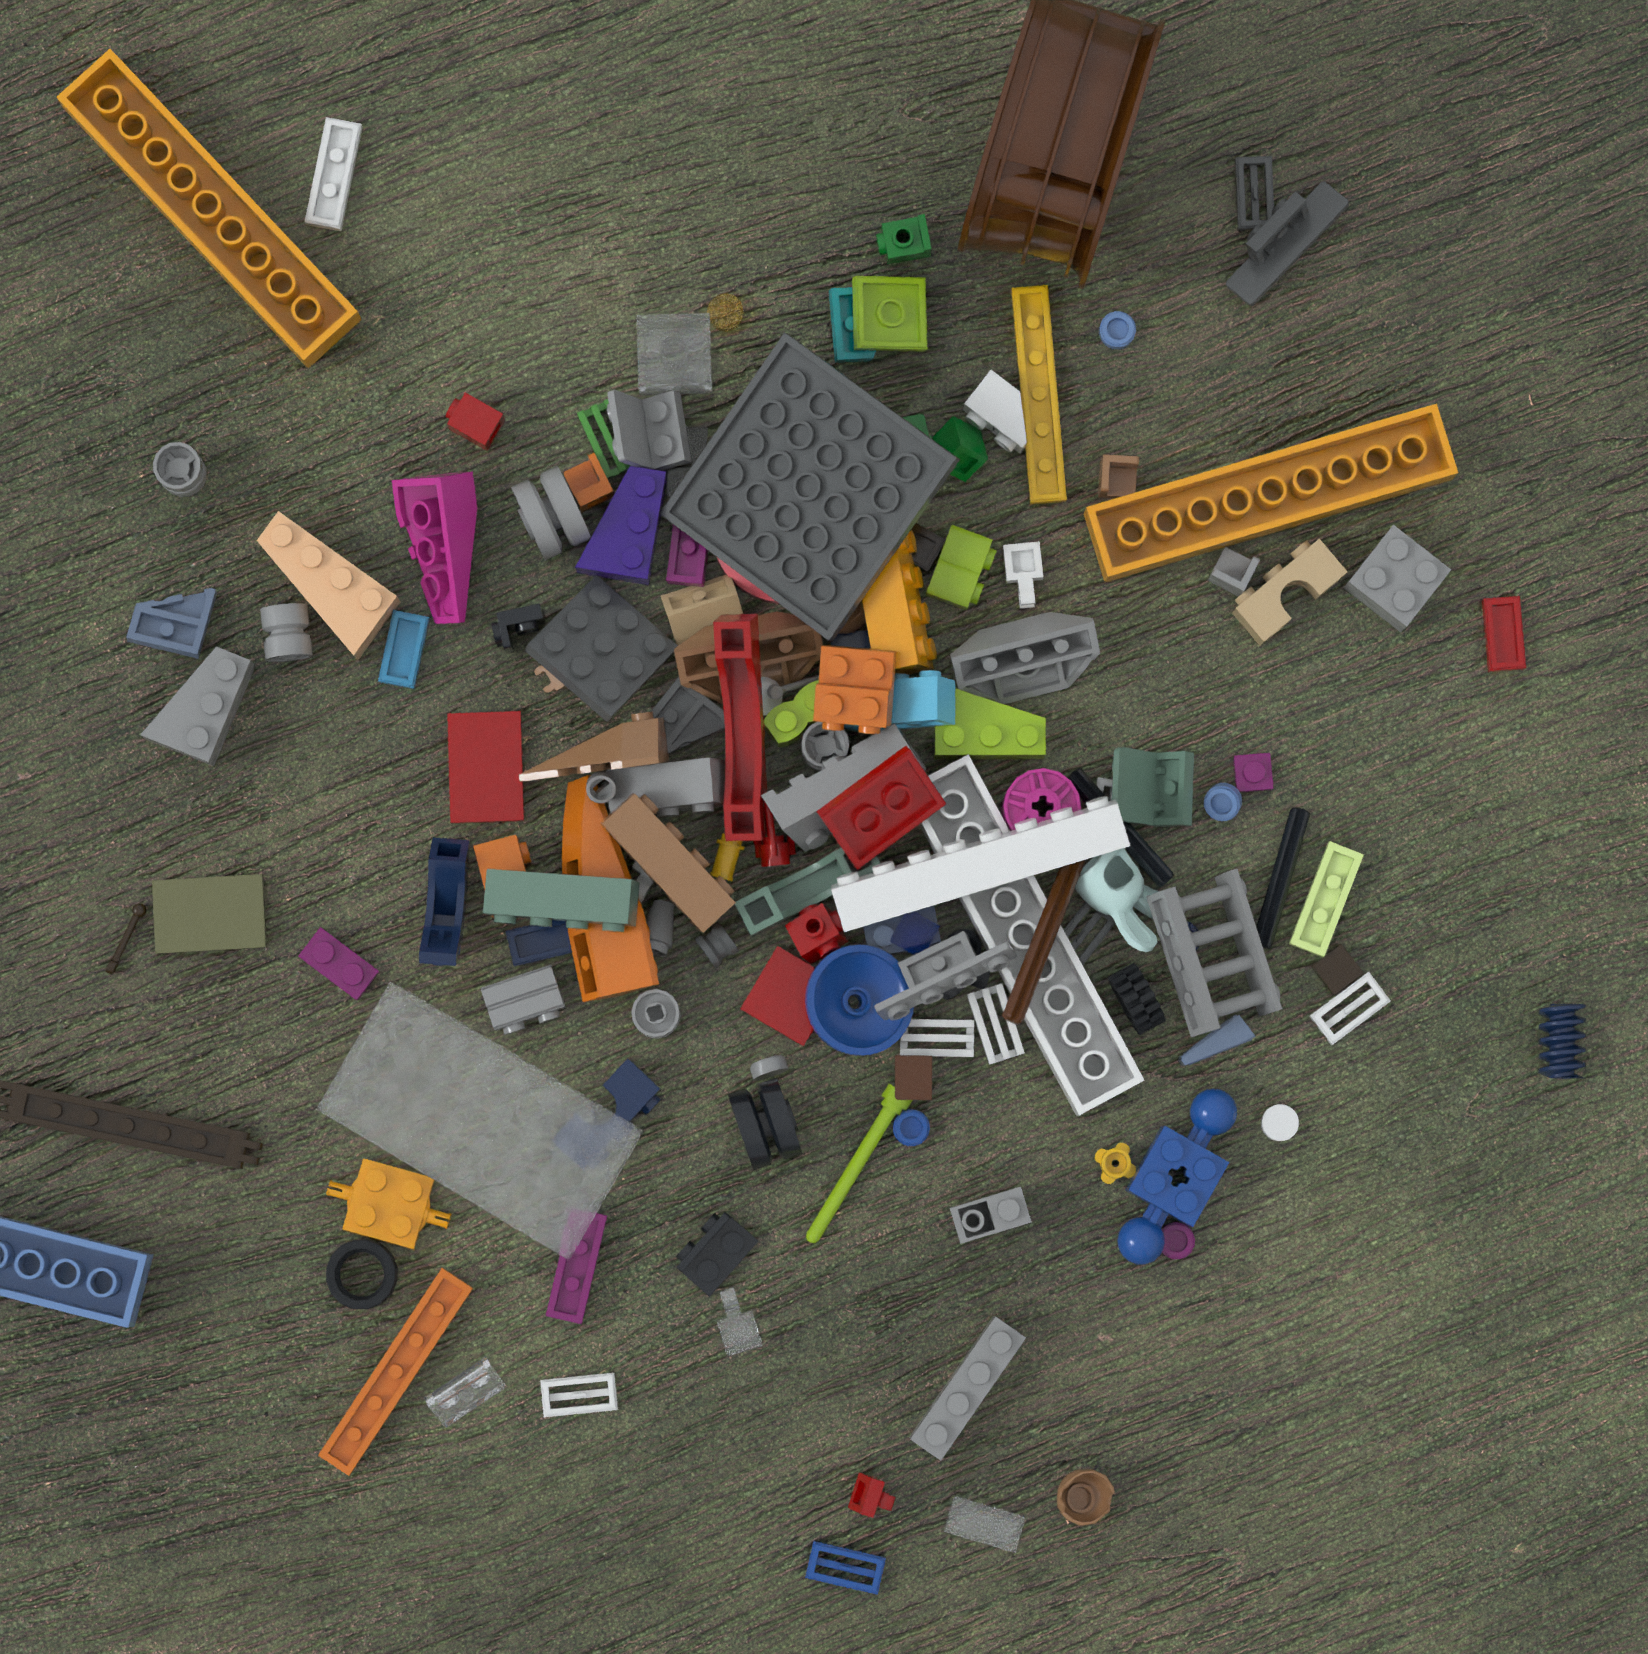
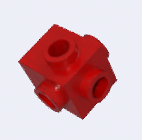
[785,903,848,964]

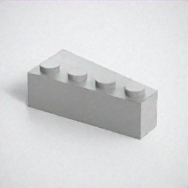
[761,724,926,852]

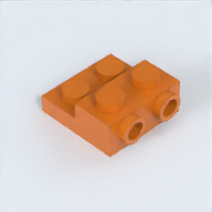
[813,645,897,734]

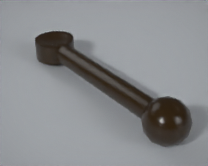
[105,903,147,975]

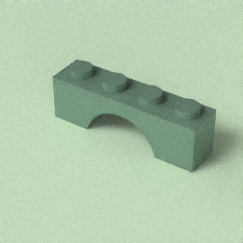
[734,848,880,938]

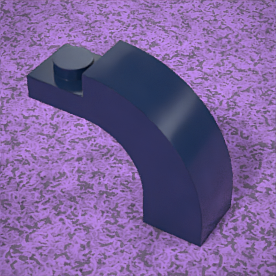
[419,837,469,966]

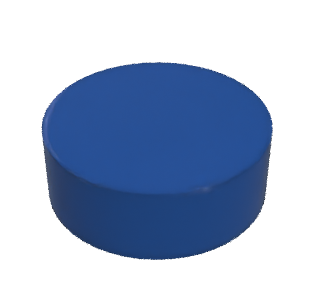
[893,1109,930,1146]

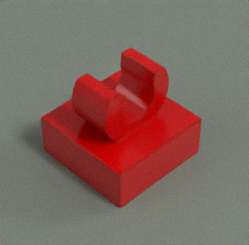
[848,1472,896,1518]

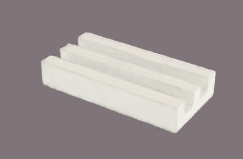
[1309,972,1391,1045]
[967,983,1025,1065]
[900,1019,974,1057]
[540,1372,618,1417]

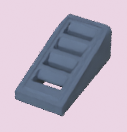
[1177,1014,1256,1066]

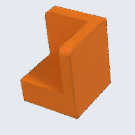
[564,453,614,512]

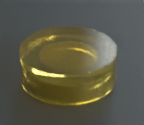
[707,293,744,332]

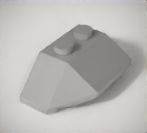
[950,612,1100,704]

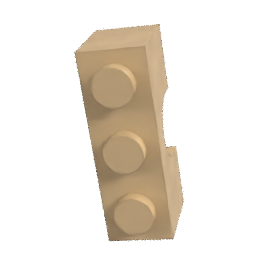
[1232,539,1347,646]

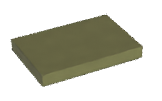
[152,874,267,954]

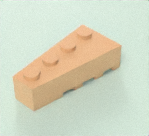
[256,511,401,660]

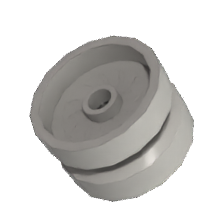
[511,466,591,560]

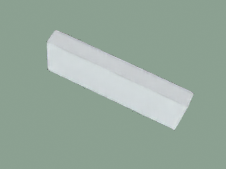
[305,117,363,231]

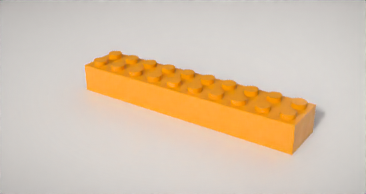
[56,49,362,369]
[1084,403,1458,583]

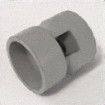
[153,442,207,497]
[260,603,313,662]
[801,722,849,772]
[631,989,681,1039]

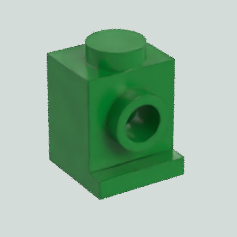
[876,214,932,265]

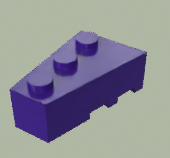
[575,466,667,585]

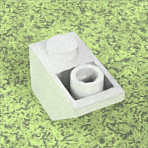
[963,370,1027,454]

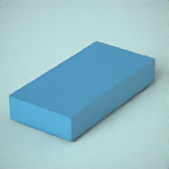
[378,610,430,690]

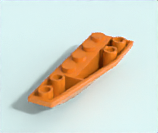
[562,775,659,1002]

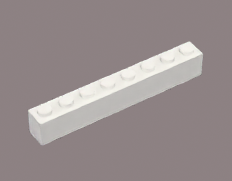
[831,796,1130,932]

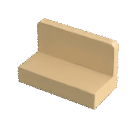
[661,575,743,646]

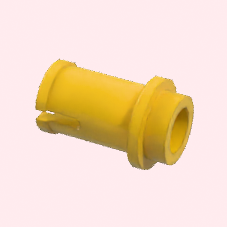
[710,833,745,882]

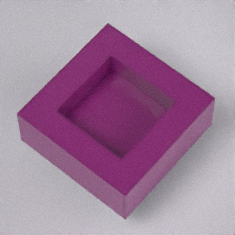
[1233,753,1274,793]

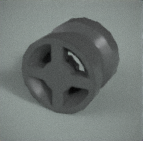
[694,922,739,968]

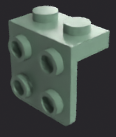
[1111,747,1194,827]

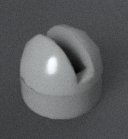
[586,771,616,803]

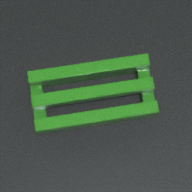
[577,399,631,480]

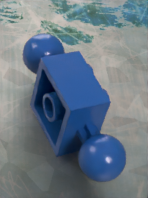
[1117,1088,1237,1265]

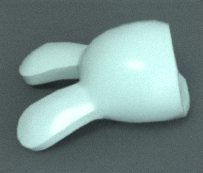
[1075,848,1159,952]

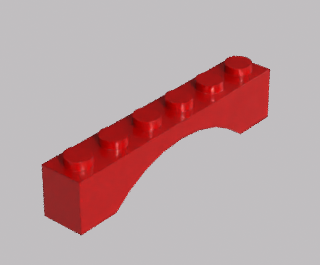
[713,614,767,841]

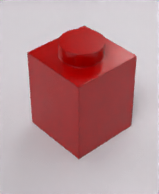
[445,392,505,451]

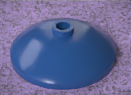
[805,945,914,1056]

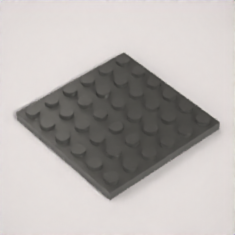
[660,332,960,642]

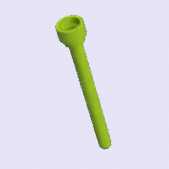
[806,1083,913,1243]

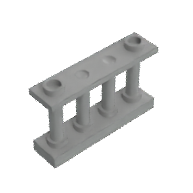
[1147,869,1282,1038]

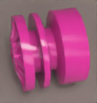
[1001,768,1081,831]

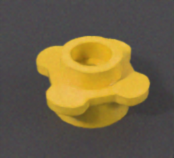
[1095,1143,1136,1184]

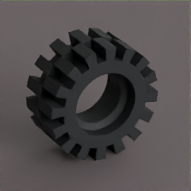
[1108,963,1166,1035]

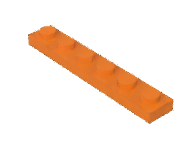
[318,1268,473,1476]

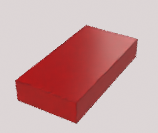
[1482,596,1526,672]

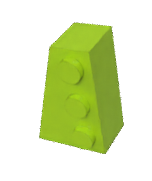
[934,688,1046,759]

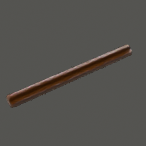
[1002,860,1086,1025]

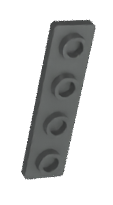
[1226,181,1349,306]

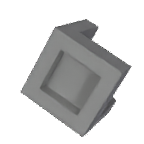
[1207,547,1260,597]

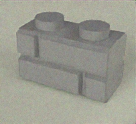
[481,965,566,1035]

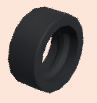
[326,1240,398,1309]

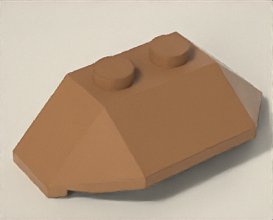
[674,611,823,703]

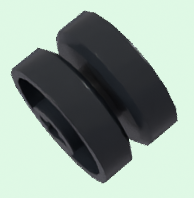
[728,1078,803,1170]

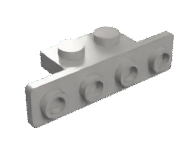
[874,931,1017,1021]

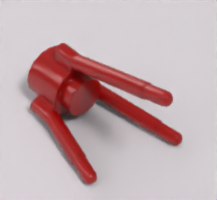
[753,792,796,867]

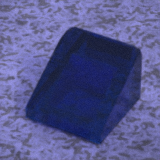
[890,911,940,955]

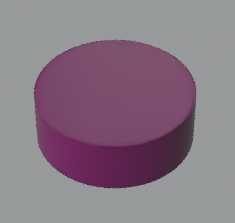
[1162,1222,1195,1259]

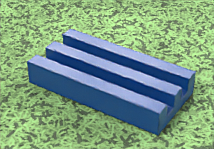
[805,1540,886,1595]

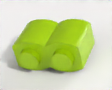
[926,525,997,611]
[764,680,819,747]

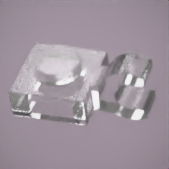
[717,1287,763,1357]

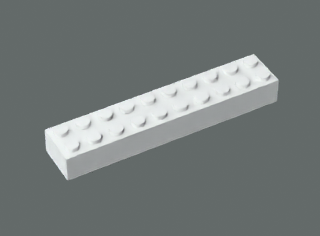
[919,755,1144,1116]

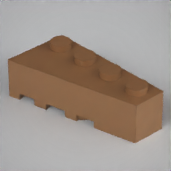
[600,793,736,933]

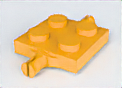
[326,1158,452,1250]

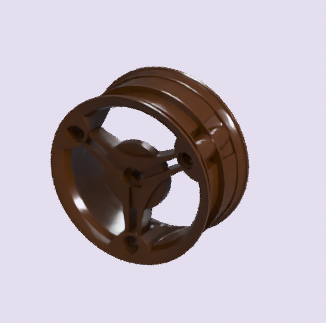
[957,0,1166,289]

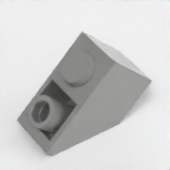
[950,1187,1032,1244]

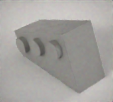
[140,646,256,766]
[606,757,725,818]

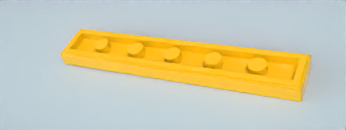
[1011,285,1067,505]

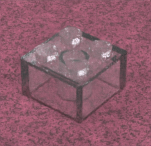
[636,313,712,395]

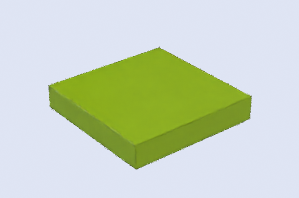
[852,276,927,352]

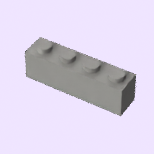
[909,1315,1026,1461]

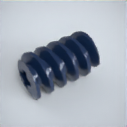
[1538,1004,1586,1079]

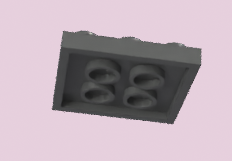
[525,575,678,723]

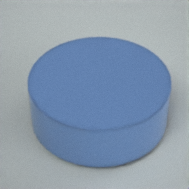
[1099,311,1136,349]
[1204,783,1242,821]

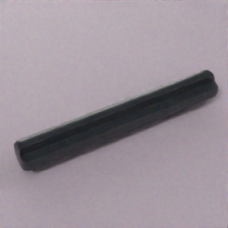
[1067,768,1174,887]
[1256,807,1310,949]

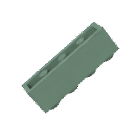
[483,869,640,932]

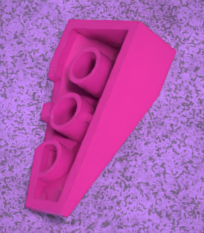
[392,471,477,624]

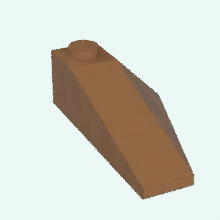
[519,711,669,782]

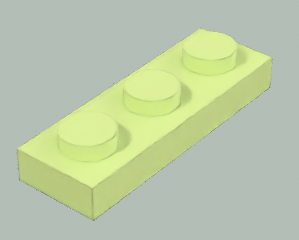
[1289,841,1364,958]

